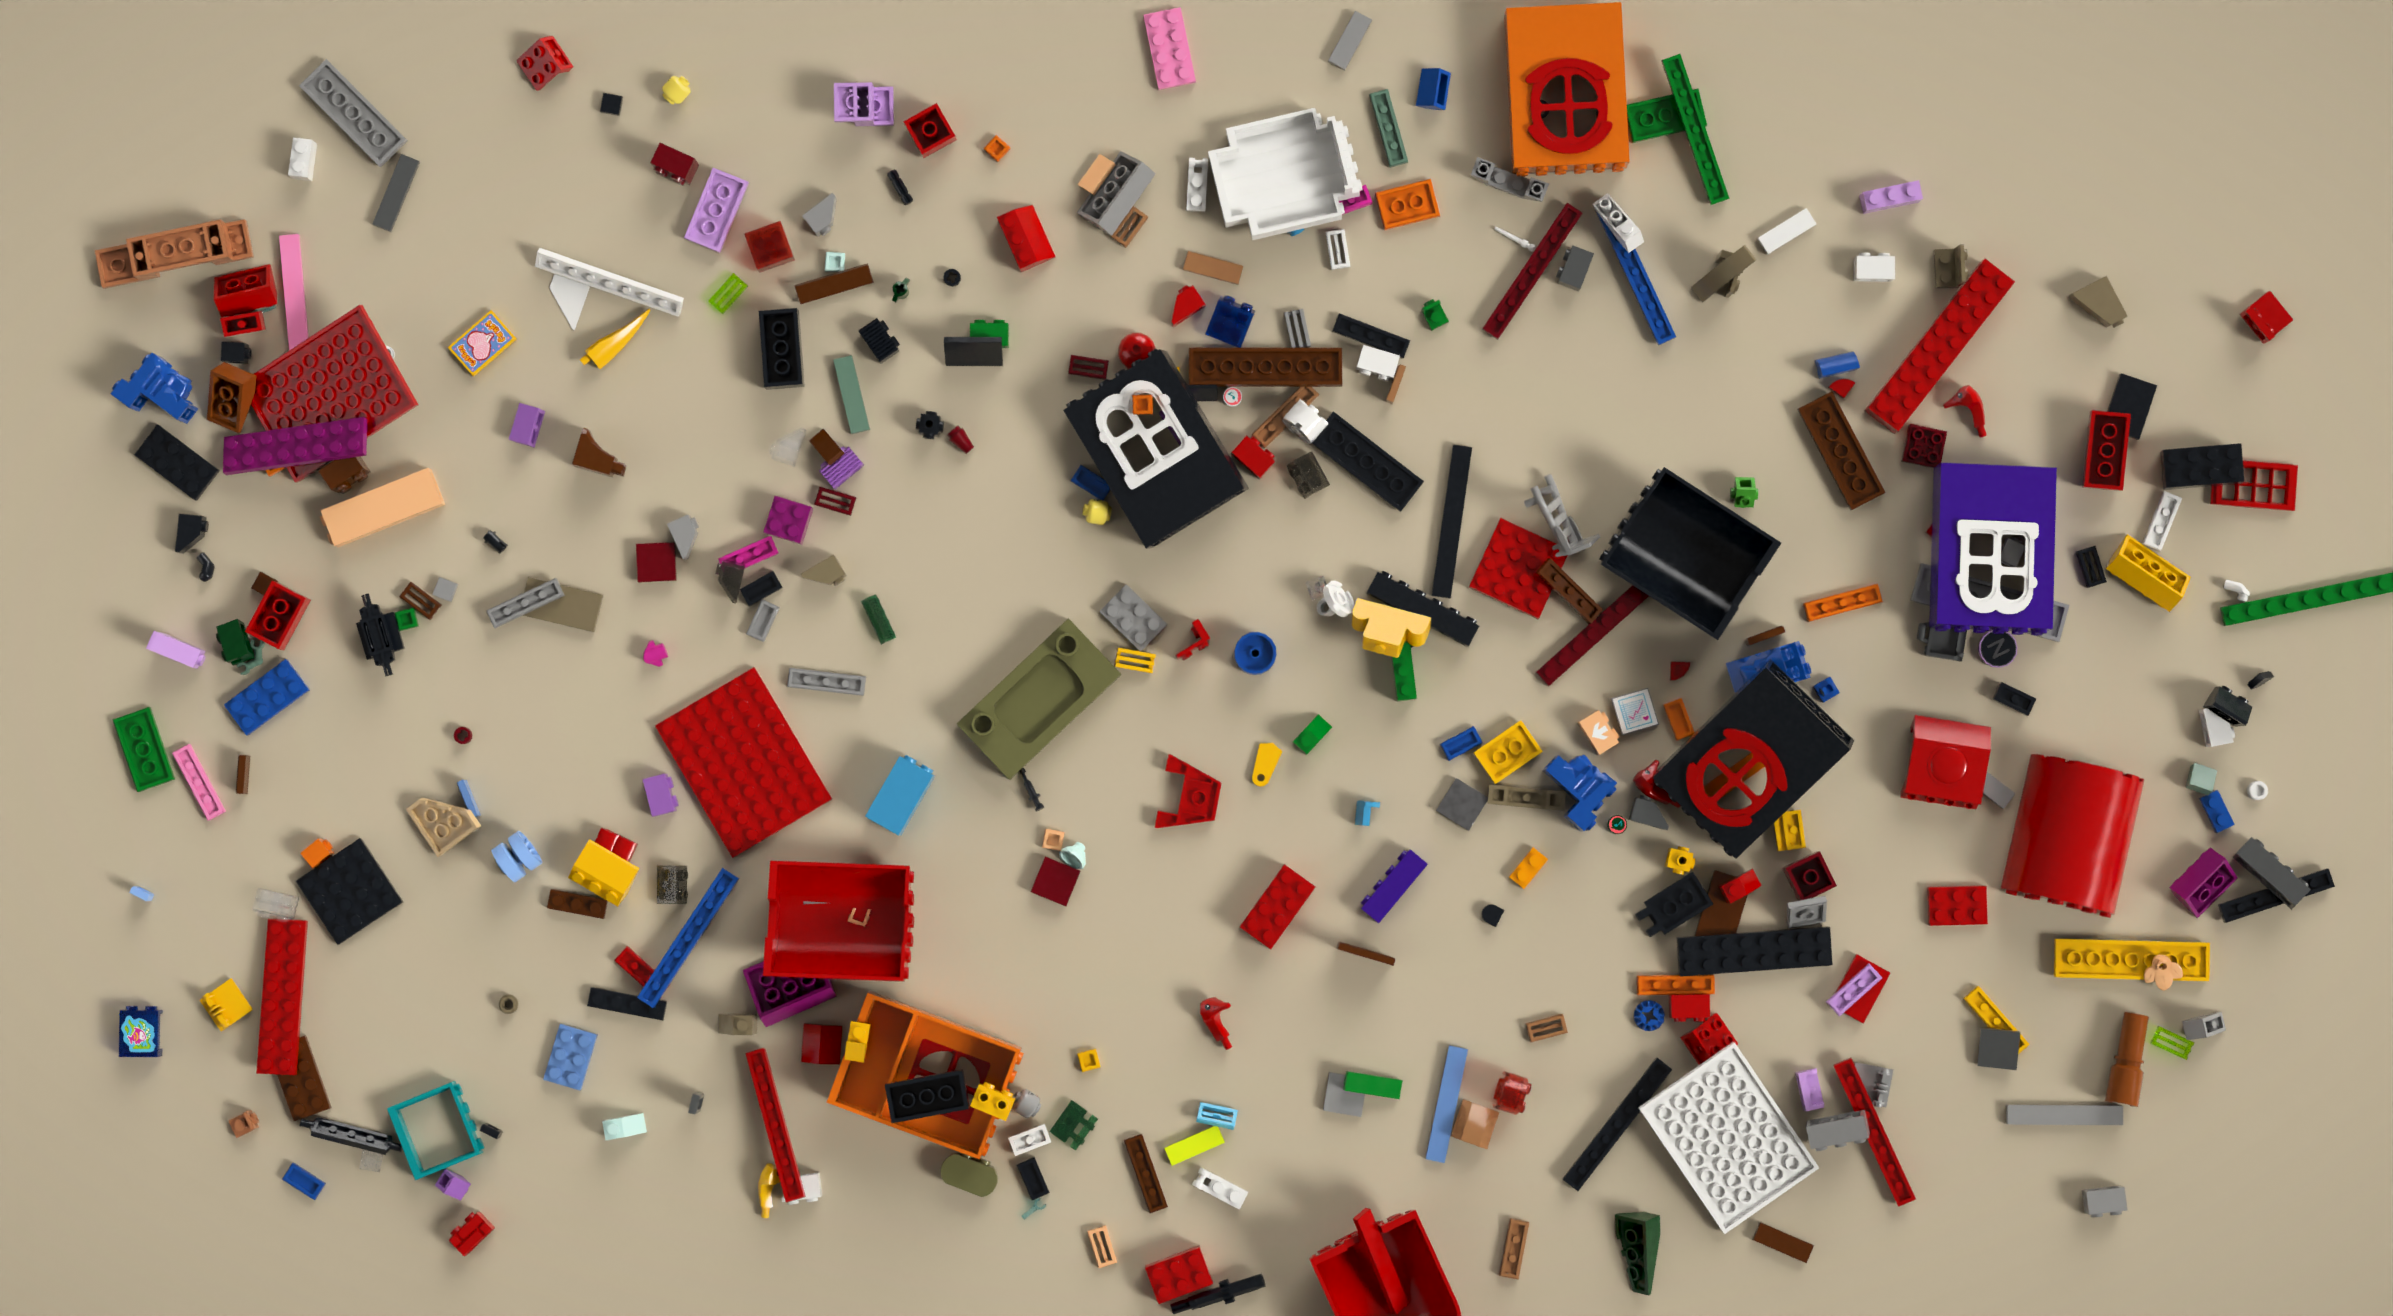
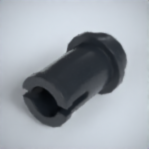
[483,530,508,554]

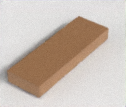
[1183,251,1243,285]
[1499,1218,1529,1280]

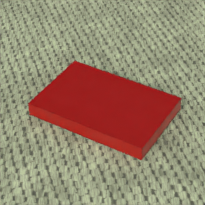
[1835,954,1891,1024]

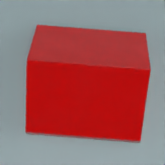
[801,1023,842,1065]

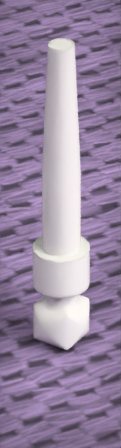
[1494,227,1536,251]

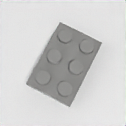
[1099,584,1167,652]

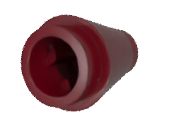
[947,425,974,454]

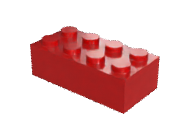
[2082,410,2131,491]
[1239,864,1316,949]

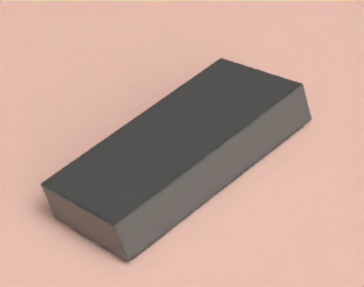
[688,1092,704,1114]

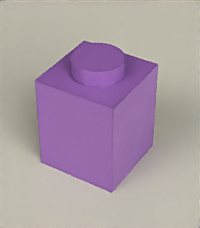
[435,1169,471,1200]

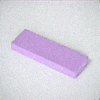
[1826,963,1882,1016]

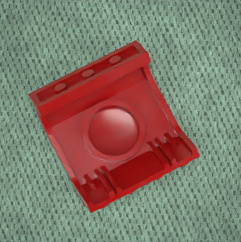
[1900,715,1991,810]

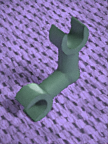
[236,640,265,675]

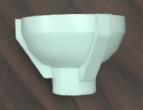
[1059,842,1086,869]

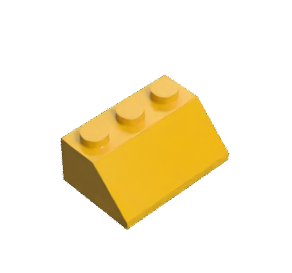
[568,839,640,907]

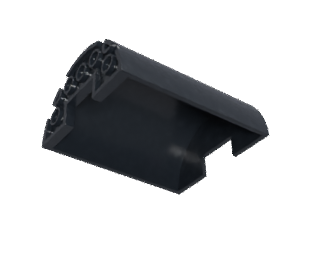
[1599,467,1781,640]

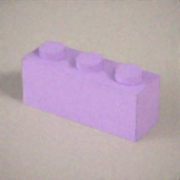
[1859,180,1923,214]

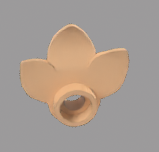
[2144,955,2183,991]

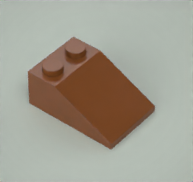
[207,362,256,433]

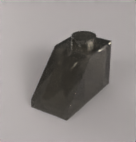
[715,559,746,604]

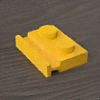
[1774,810,1806,851]

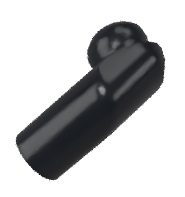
[197,552,215,582]

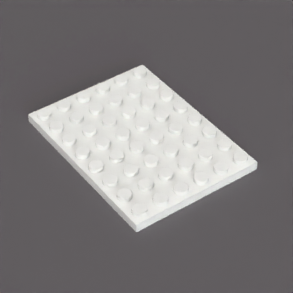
[1638,1042,1819,1234]

